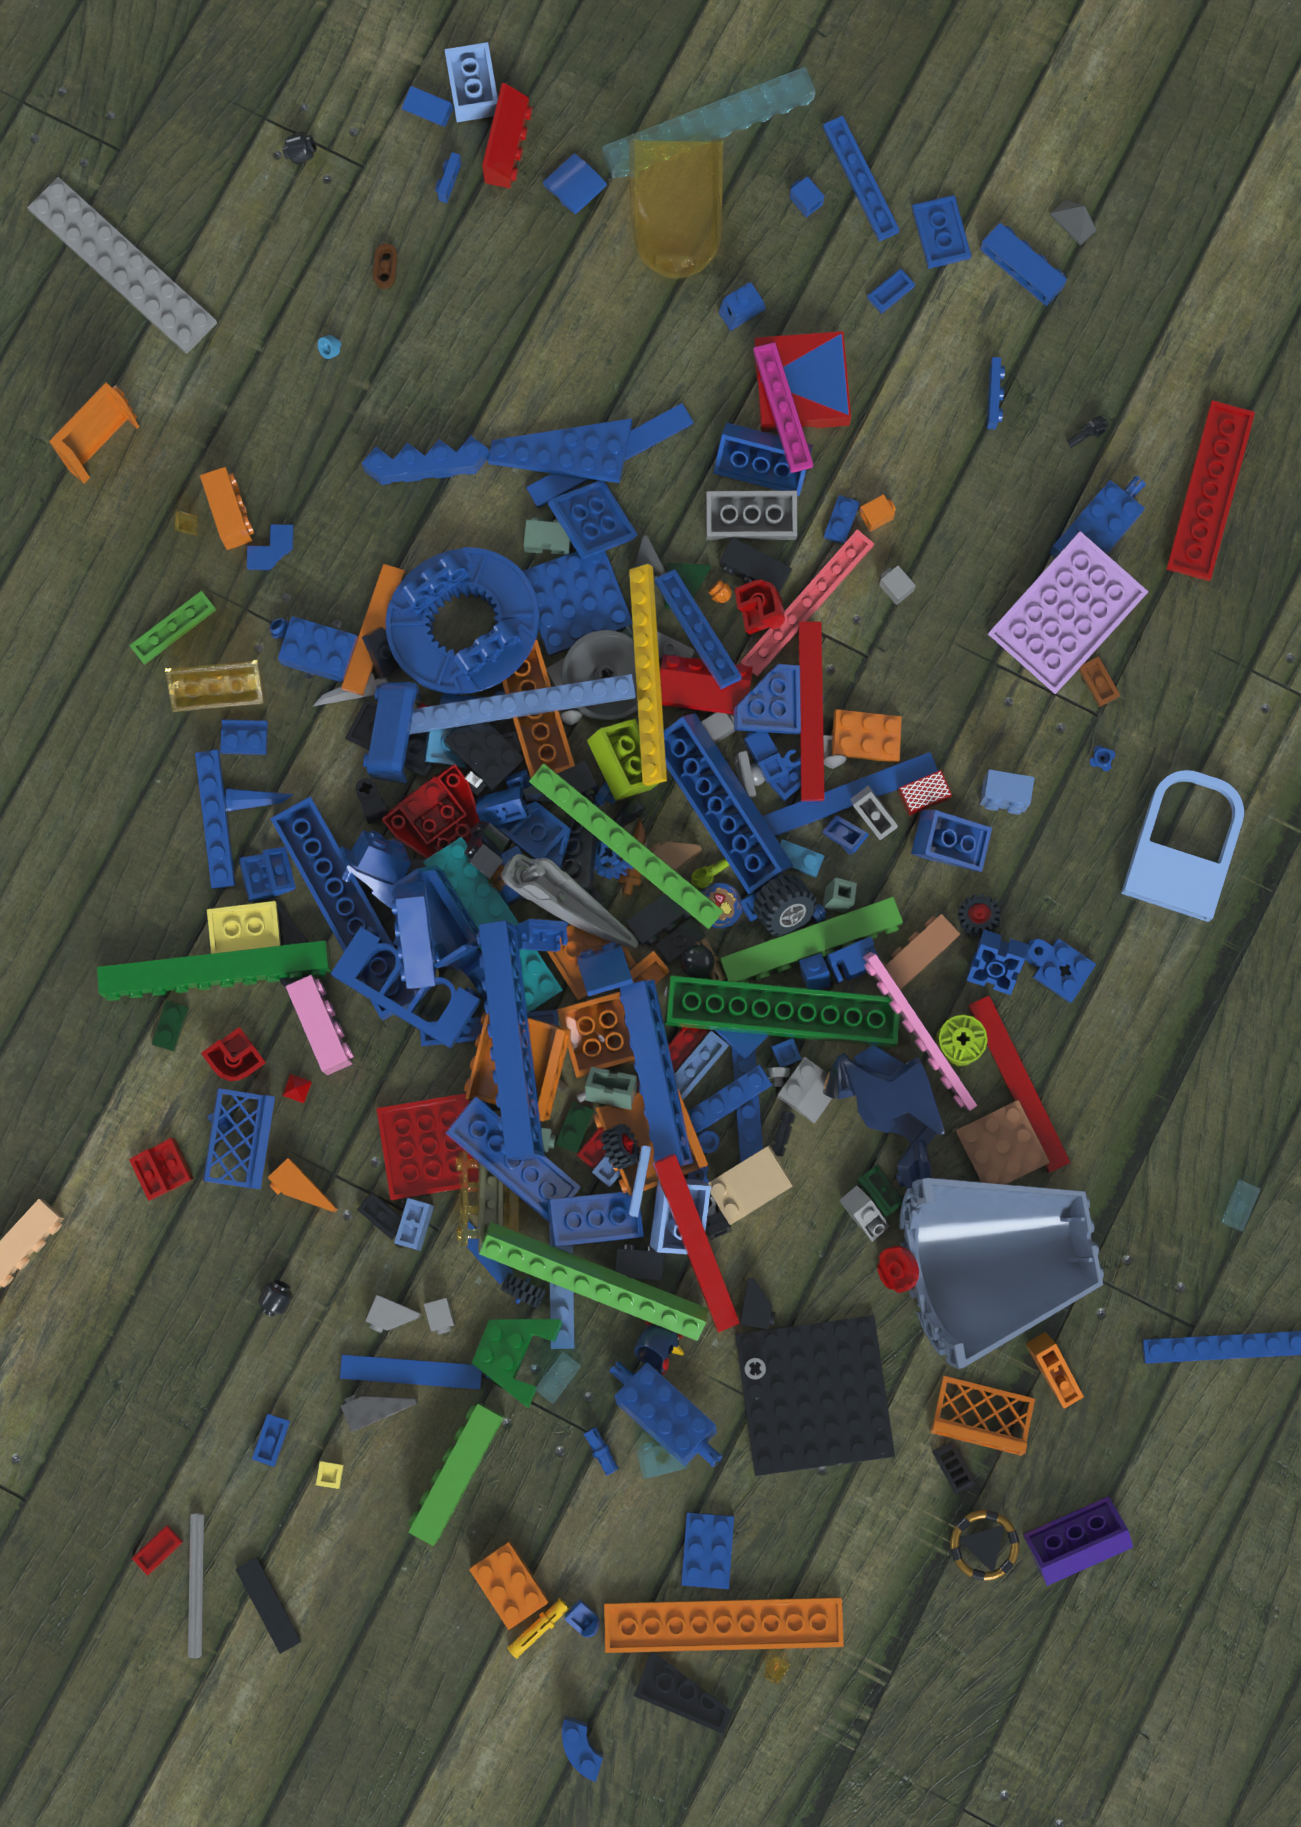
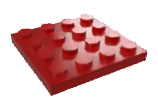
[376,1093,479,1201]

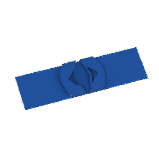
[456,1222,513,1284]

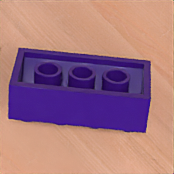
[1023,1496,1133,1586]

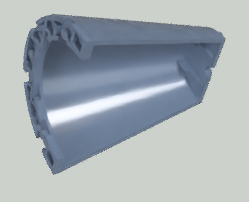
[900,1178,1104,1369]

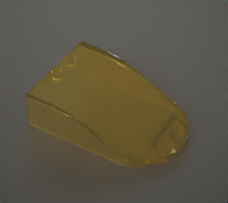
[629,140,723,278]

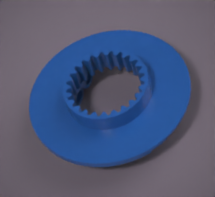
[386,547,540,694]

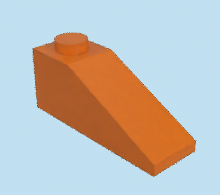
[268,1158,338,1212]
[1026,1332,1084,1409]

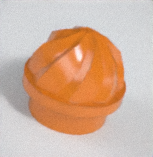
[708,580,731,603]

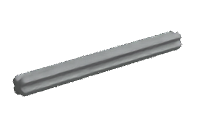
[188,1513,204,1658]

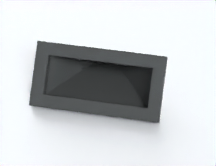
[1050,199,1096,245]
[634,535,666,580]

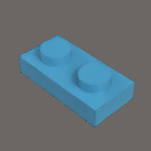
[780,839,824,878]

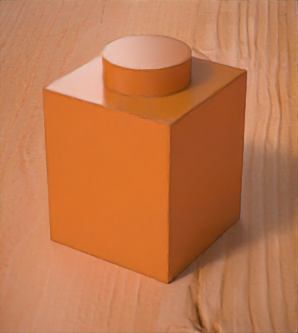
[859,494,896,532]

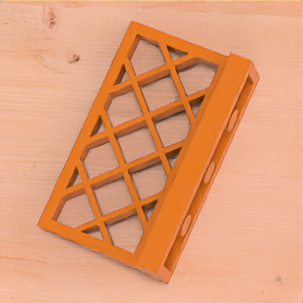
[930,1376,1035,1456]

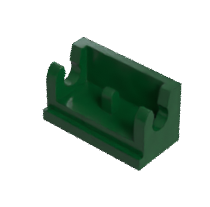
[857,1165,903,1218]

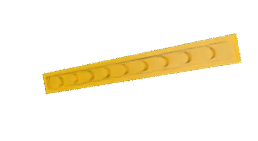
[629,564,667,786]

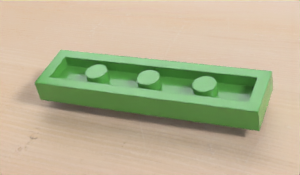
[129,591,216,665]

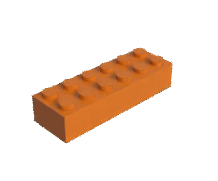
[502,640,575,779]

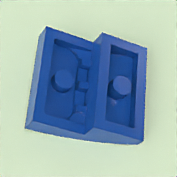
[543,153,607,215]
[239,847,296,902]

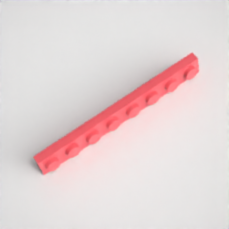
[740,529,874,678]

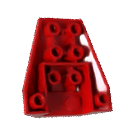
[382,764,481,859]

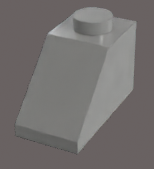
[366,1295,421,1333]

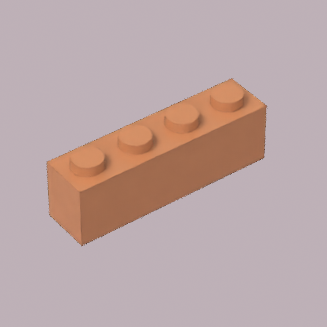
[873,914,960,990]

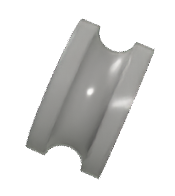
[744,1358,766,1379]

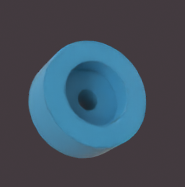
[318,335,341,359]

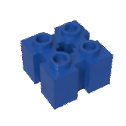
[967,930,1028,995]

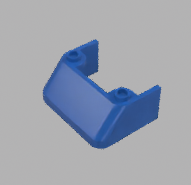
[363,682,421,784]
[387,866,481,968]

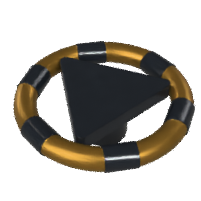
[950,1510,1019,1581]

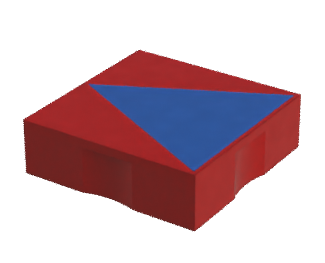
[753,331,851,432]

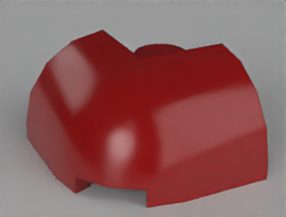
[735,579,785,634]
[201,1027,266,1081]

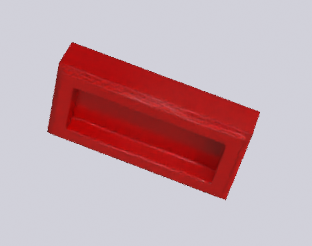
[132,1525,184,1576]

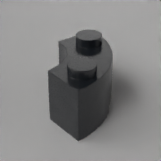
[464,820,509,879]

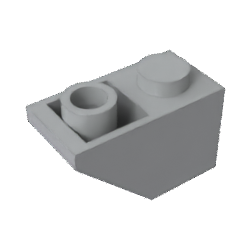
[839,1186,890,1242]

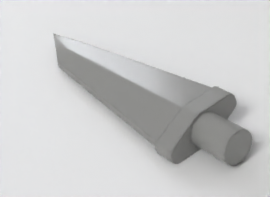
[313,673,388,706]

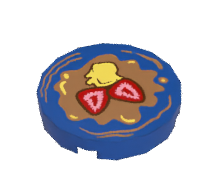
[702,883,742,929]

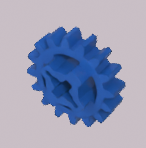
[595,840,634,880]

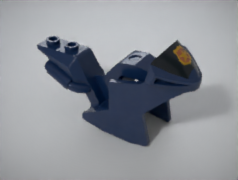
[823,1053,945,1189]

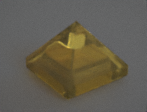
[175,510,198,536]
[763,1657,790,1685]

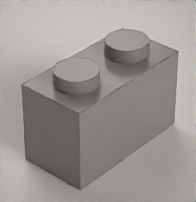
[850,785,898,840]

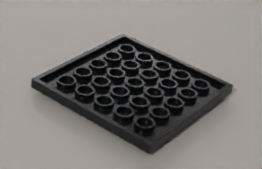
[735,1315,895,1476]

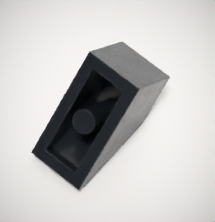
[740,1278,776,1330]

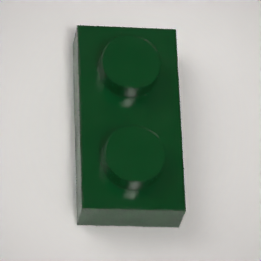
[151,1001,189,1052]
[556,1102,594,1153]

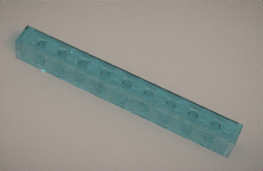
[602,67,815,179]

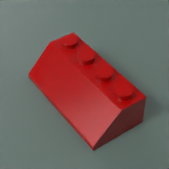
[482,83,533,189]
[660,655,753,715]

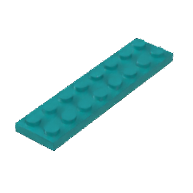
[423,837,563,1014]

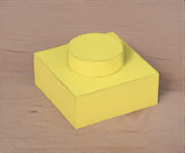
[316,1461,344,1489]

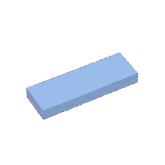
[629,1145,651,1217]

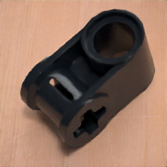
[356,778,388,824]

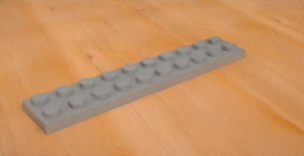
[27,177,217,354]

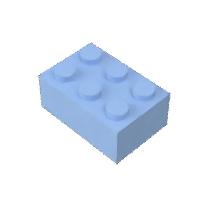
[445,42,498,122]
[650,1179,711,1254]

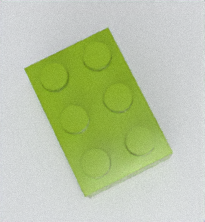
[587,719,659,801]

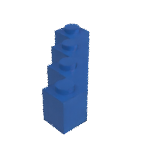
[362,435,489,485]

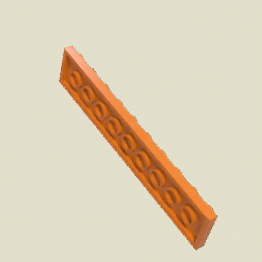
[604,1597,844,1653]

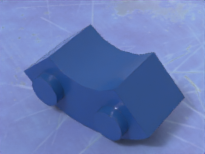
[562,1716,603,1782]

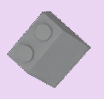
[777,1057,832,1124]

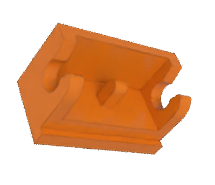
[630,951,670,985]

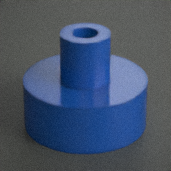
[594,782,616,806]

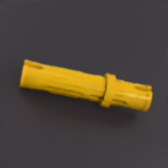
[507,1598,570,1659]

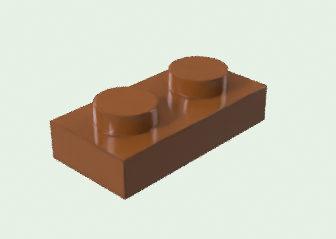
[1078,656,1120,707]

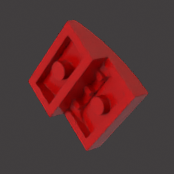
[129,1137,194,1201]

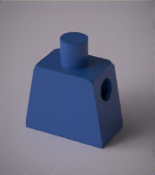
[719,282,766,331]

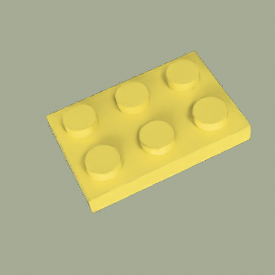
[207,901,281,954]

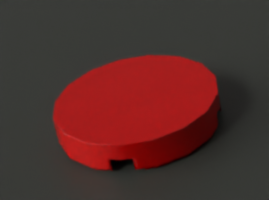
[877,1245,919,1293]

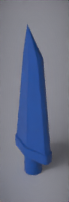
[225,788,294,811]

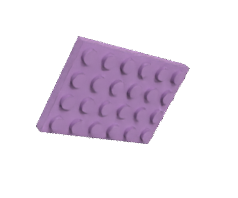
[988,531,1148,694]

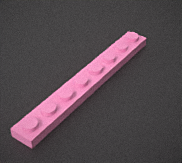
[863,952,977,1111]

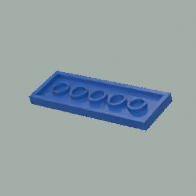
[445,1097,581,1223]

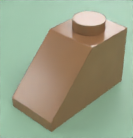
[651,842,702,872]

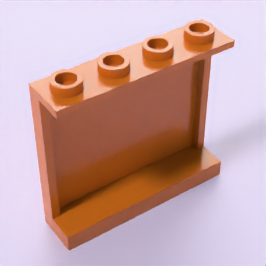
[49,383,139,484]
[464,1011,572,1121]
[593,1087,708,1196]

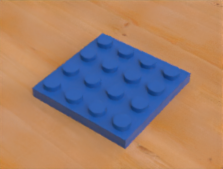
[523,551,633,657]

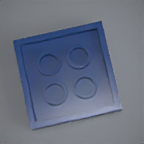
[548,480,637,560]

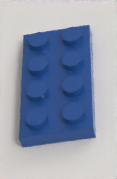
[547,1192,644,1247]

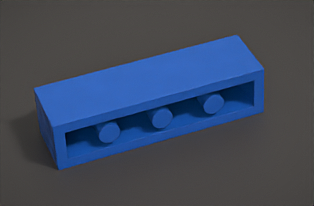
[980,223,1067,306]

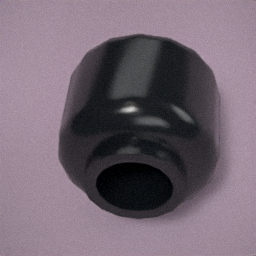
[282,131,317,164]
[258,1280,293,1316]

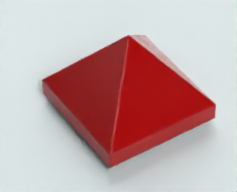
[282,1074,312,1103]

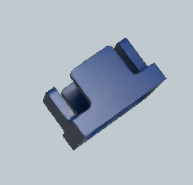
[826,936,880,984]

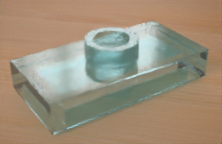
[1220,1180,1260,1232]

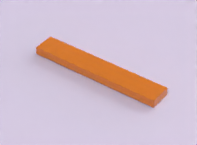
[341,564,405,696]

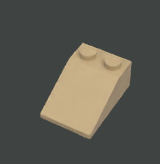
[708,1145,794,1225]

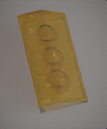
[165,660,265,712]

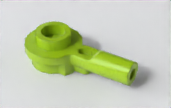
[691,858,729,889]

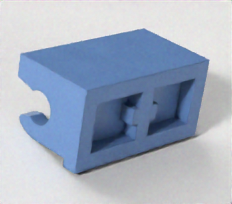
[394,1198,434,1251]

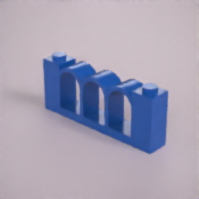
[331,926,480,1049]

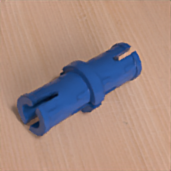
[583,1427,619,1476]

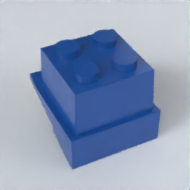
[340,830,411,908]

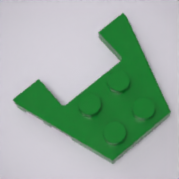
[472,1319,563,1408]

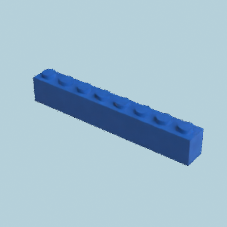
[620,980,693,1166]

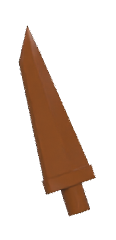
[618,818,645,896]

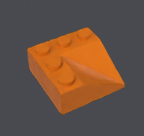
[557,992,635,1079]

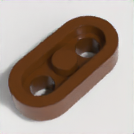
[373,244,398,289]

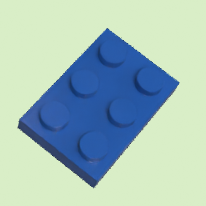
[681,1512,734,1589]

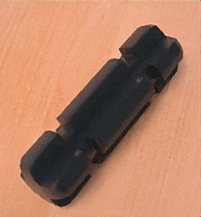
[772,1111,796,1157]

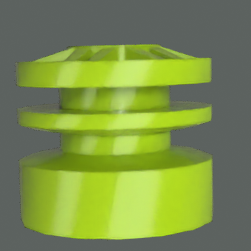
[935,1015,988,1067]

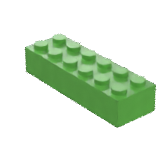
[407,1403,505,1546]

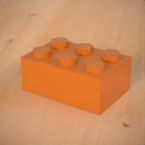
[200,467,254,550]
[469,1540,549,1630]

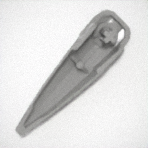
[501,854,639,949]

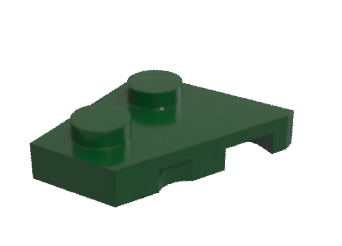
[665,563,711,609]

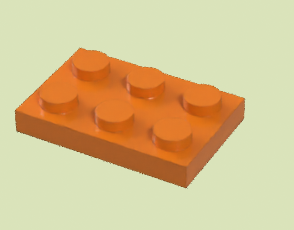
[832,709,902,763]

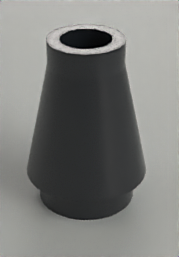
[613,796,646,828]

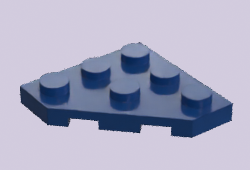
[734,664,801,734]

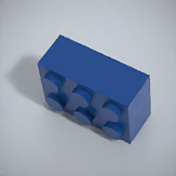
[278,616,358,683]

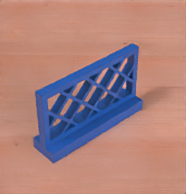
[203,1088,275,1189]

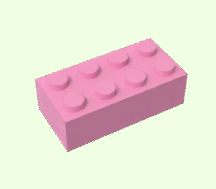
[286,975,354,1075]

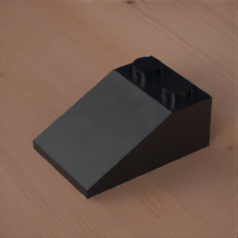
[523,761,598,803]

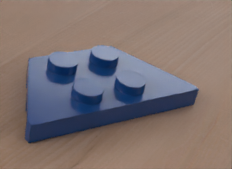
[494,801,571,869]

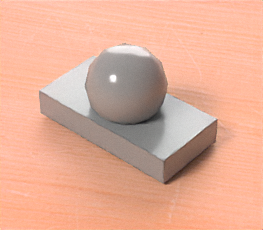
[734,751,765,799]

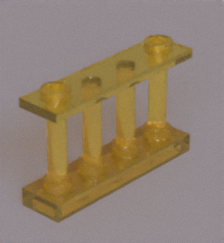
[456,1151,519,1246]

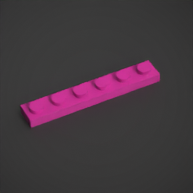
[753,342,813,473]

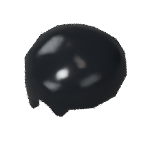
[680,944,715,979]

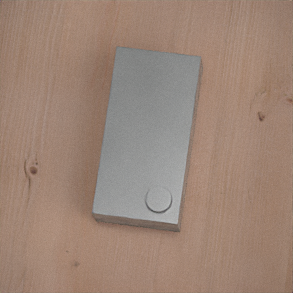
[706,491,797,540]

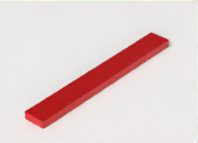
[798,622,824,802]
[968,996,1071,1173]
[576,1027,710,1170]
[652,1153,739,1333]

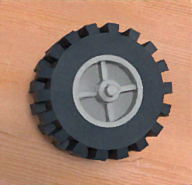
[753,874,817,936]

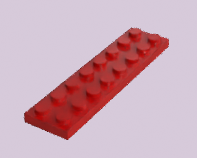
[1166,400,1255,581]

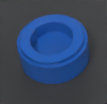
[697,1130,720,1154]

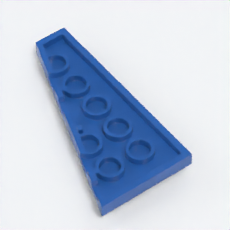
[488,418,632,483]

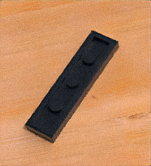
[235,1557,302,1654]

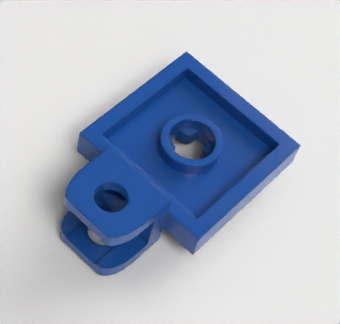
[1025,939,1096,1003]

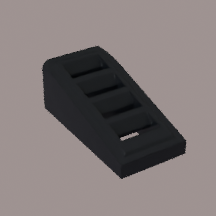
[932,1440,976,1495]

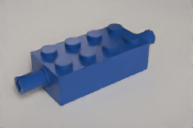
[1049,476,1146,559]
[610,1361,723,1467]

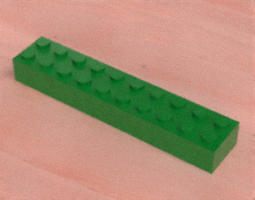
[664,976,900,1047]

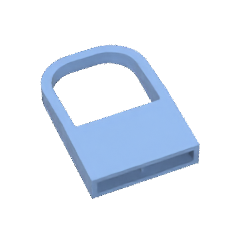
[1121,770,1244,922]

